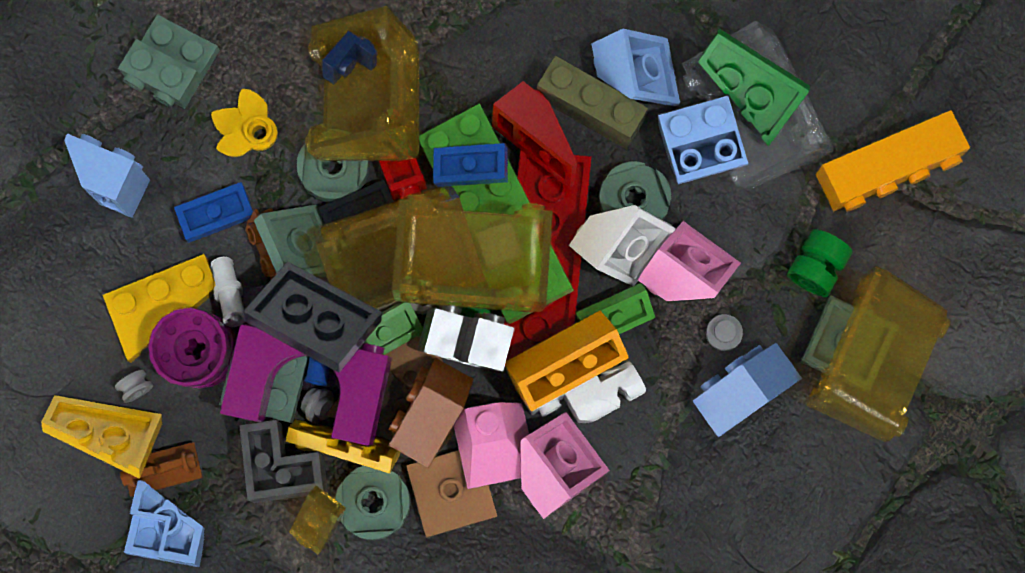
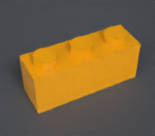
[505,311,629,411]

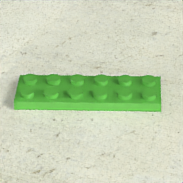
[417,104,574,324]

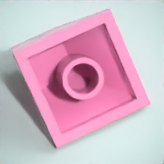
[637,221,741,301]
[454,402,529,489]
[521,412,610,519]

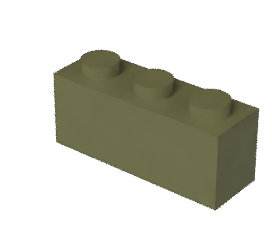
[537,56,648,150]

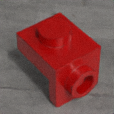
[378,146,427,201]

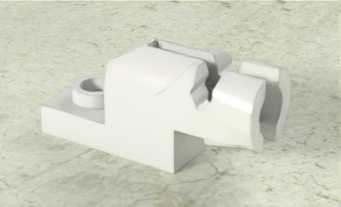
[526,361,646,423]

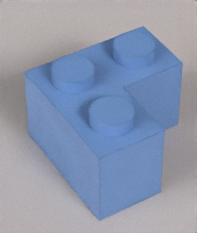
[693,343,802,437]

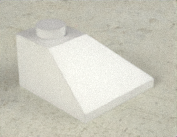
[569,205,676,286]

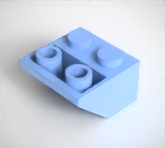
[658,96,748,184]
[64,134,150,218]

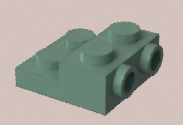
[118,14,220,109]

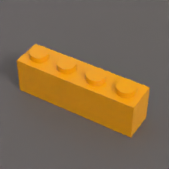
[816,110,970,212]

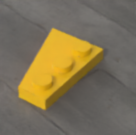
[103,254,215,363]
[41,395,162,479]
[286,419,400,473]

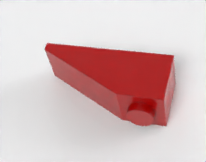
[492,81,577,188]

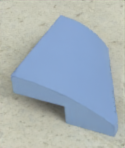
[124,480,204,567]

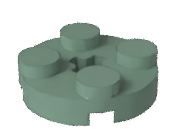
[297,130,369,202]
[599,161,671,220]
[335,466,410,540]

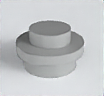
[706,314,743,351]
[301,388,334,424]

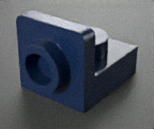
[322,31,377,85]

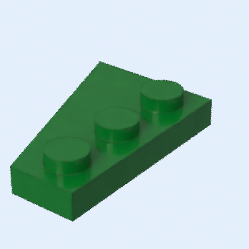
[698,29,810,146]

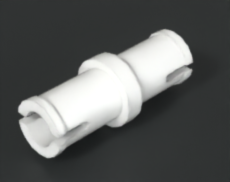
[210,256,245,327]

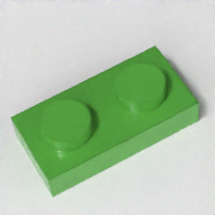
[576,283,655,334]
[359,299,423,355]

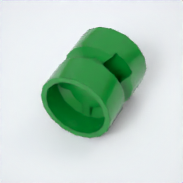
[787,229,853,297]

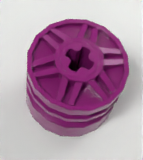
[148,308,237,389]

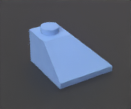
[591,29,680,106]

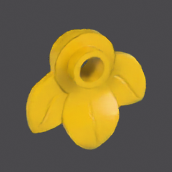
[211,89,278,157]

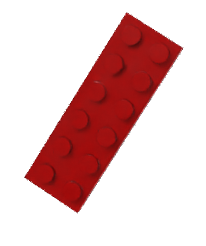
[502,150,591,361]

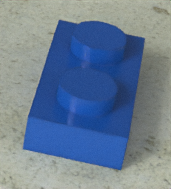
[433,143,508,187]
[174,182,253,243]

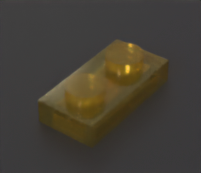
[289,485,346,555]

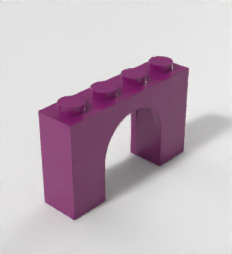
[220,324,392,446]

